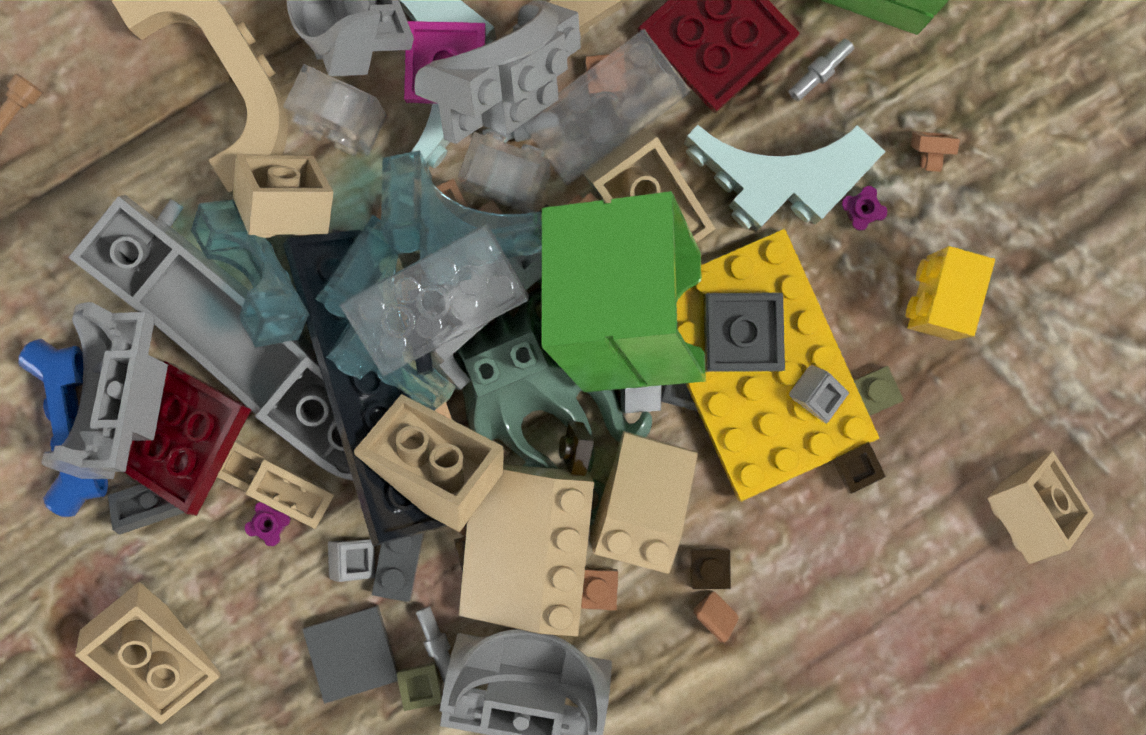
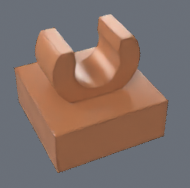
[910,131,960,172]

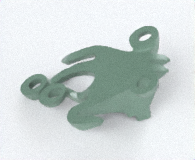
[437,288,652,526]

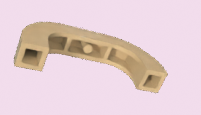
[111,0,288,195]

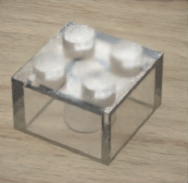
[283,64,387,157]
[458,131,551,216]

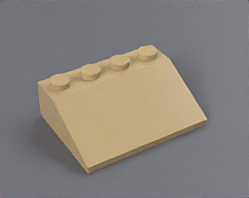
[459,465,594,636]

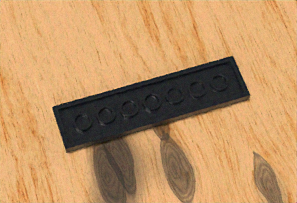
[283,229,447,546]

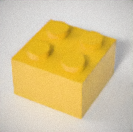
[906,246,995,341]

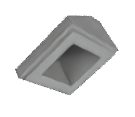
[789,365,849,424]
[328,539,375,582]

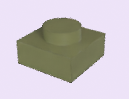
[854,366,904,416]
[396,662,443,711]

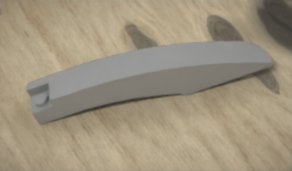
[68,195,353,480]

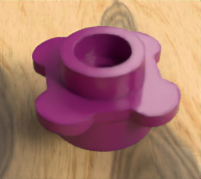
[842,186,887,231]
[245,502,291,546]

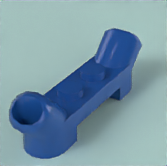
[18,339,108,517]

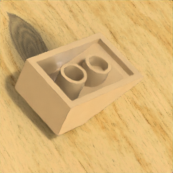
[582,128,715,243]
[354,394,503,532]
[589,431,698,574]
[75,582,220,724]

